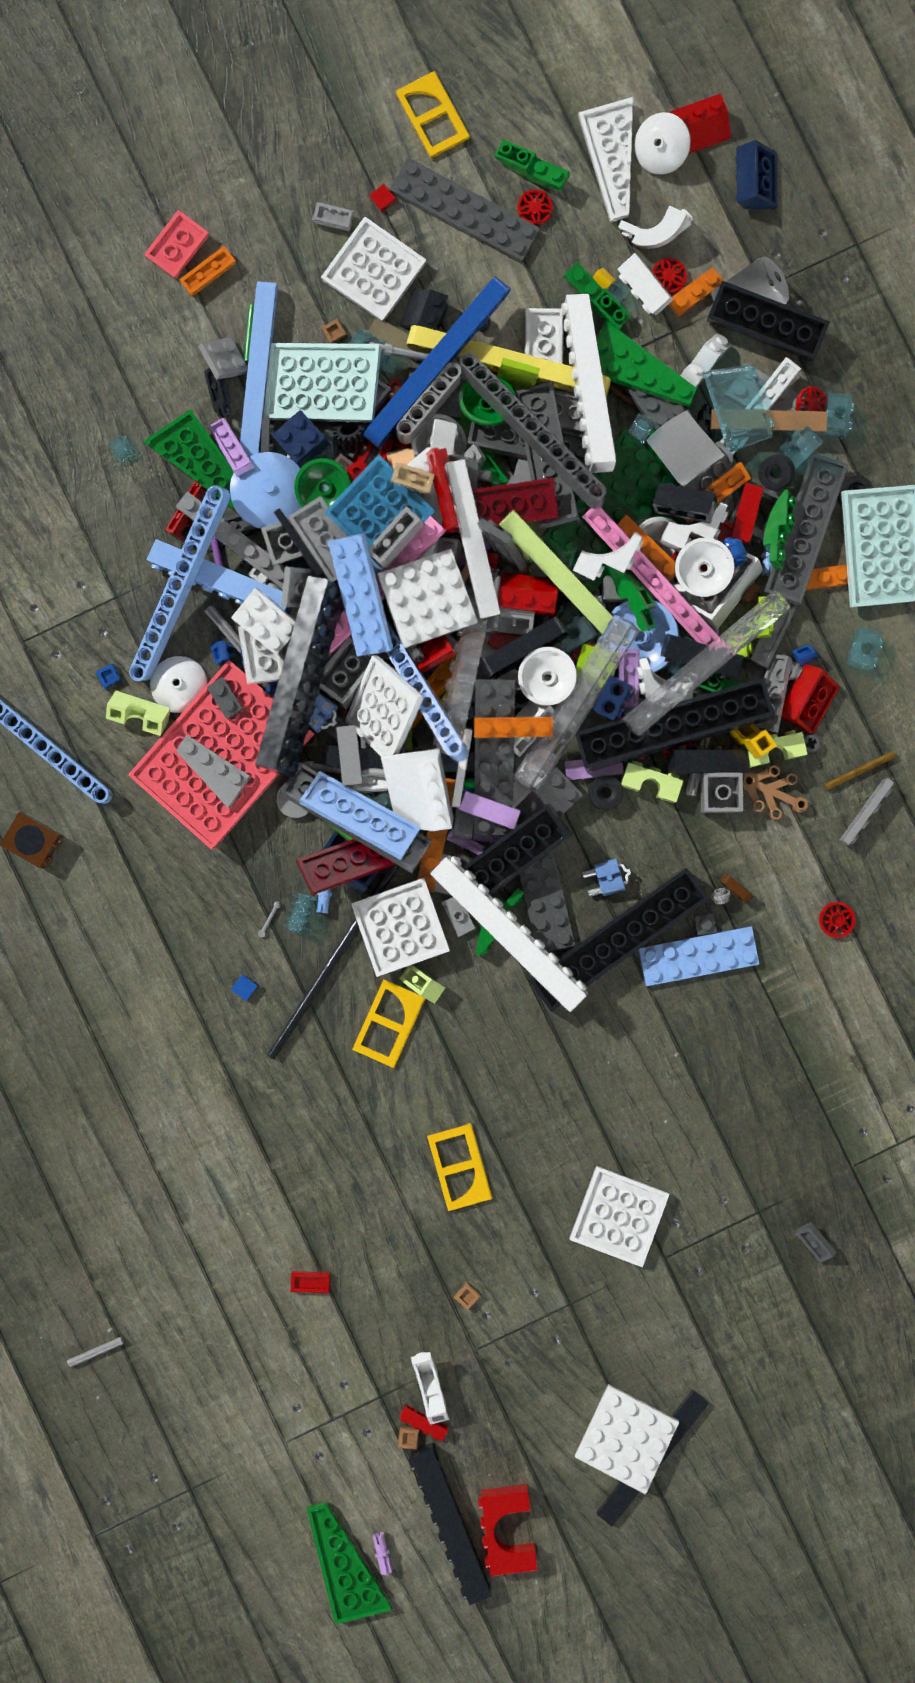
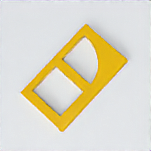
[395,71,470,159]
[352,979,425,1068]
[427,1123,493,1211]

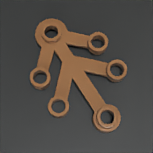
[743,765,808,820]

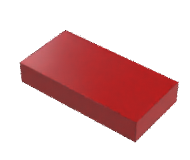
[291,1271,330,1293]

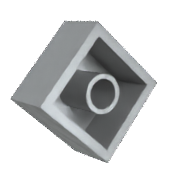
[700,773,743,813]

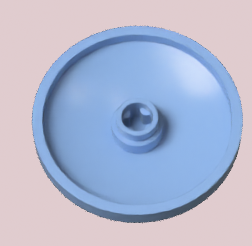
[230,452,302,529]
[602,600,679,673]

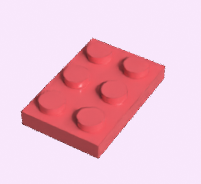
[144,210,209,280]

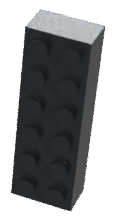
[706,280,830,361]
[462,803,573,895]

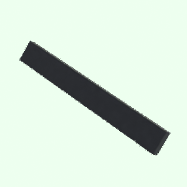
[596,1390,708,1527]

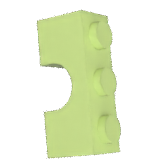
[106,691,170,736]
[743,730,807,768]
[620,761,683,803]

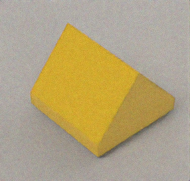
[593,268,617,290]

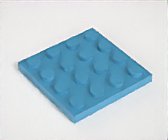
[324,455,435,568]

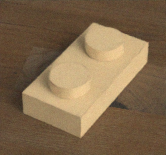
[391,462,434,495]

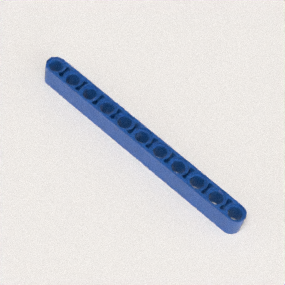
[363,276,511,448]

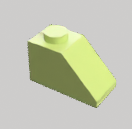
[399,965,445,1004]

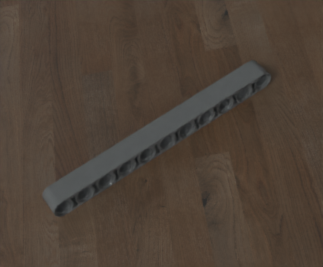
[460,353,606,509]

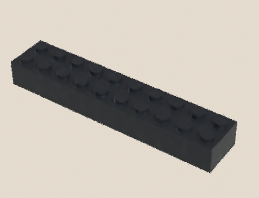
[255,576,343,777]
[575,678,775,773]
[528,868,709,1012]

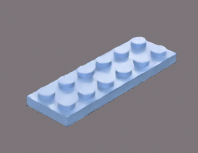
[328,533,393,656]
[299,771,421,860]
[638,926,759,986]

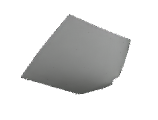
[711,257,789,335]
[646,410,725,486]

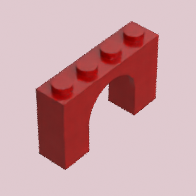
[478,1484,537,1576]

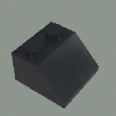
[400,289,449,331]

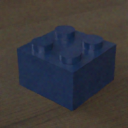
[272,409,330,469]

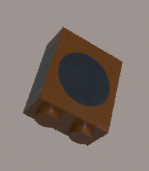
[0,812,64,869]

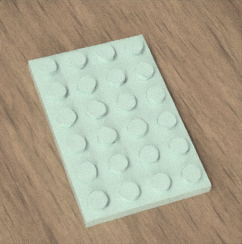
[263,343,381,422]
[841,485,915,607]

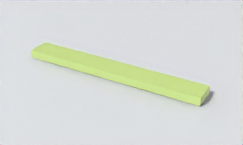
[499,511,617,635]

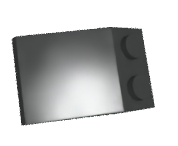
[515,767,583,820]

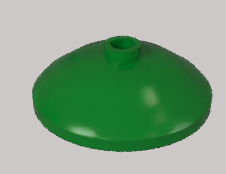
[459,376,516,426]
[294,458,351,508]

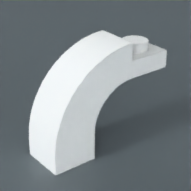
[618,206,688,249]

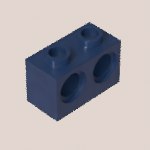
[593,675,634,721]

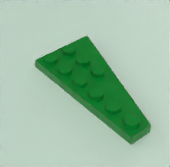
[596,320,697,408]
[143,409,236,511]
[307,1502,392,1625]

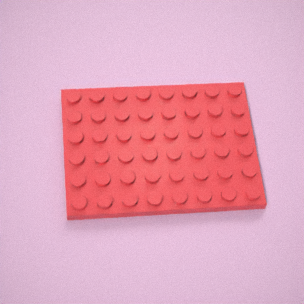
[128,660,314,850]

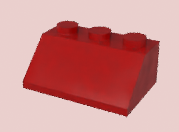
[668,93,731,154]
[497,572,558,617]
[781,664,840,735]

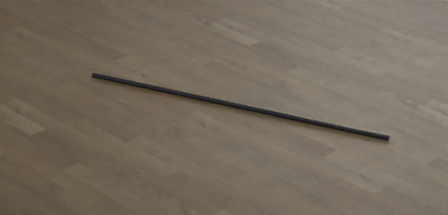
[267,594,571,1060]

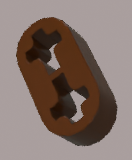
[719,873,753,904]

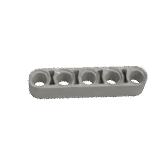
[397,363,461,444]

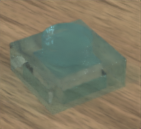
[607,278,631,304]
[109,435,135,462]

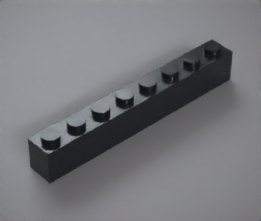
[409,1442,491,1606]

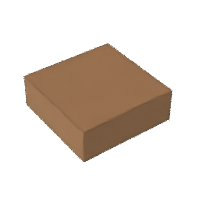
[321,319,347,344]
[454,1282,481,1310]
[398,1426,419,1450]

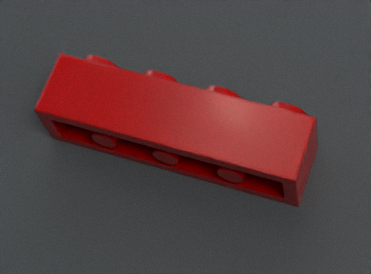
[399,1404,448,1441]

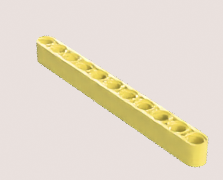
[406,325,611,398]

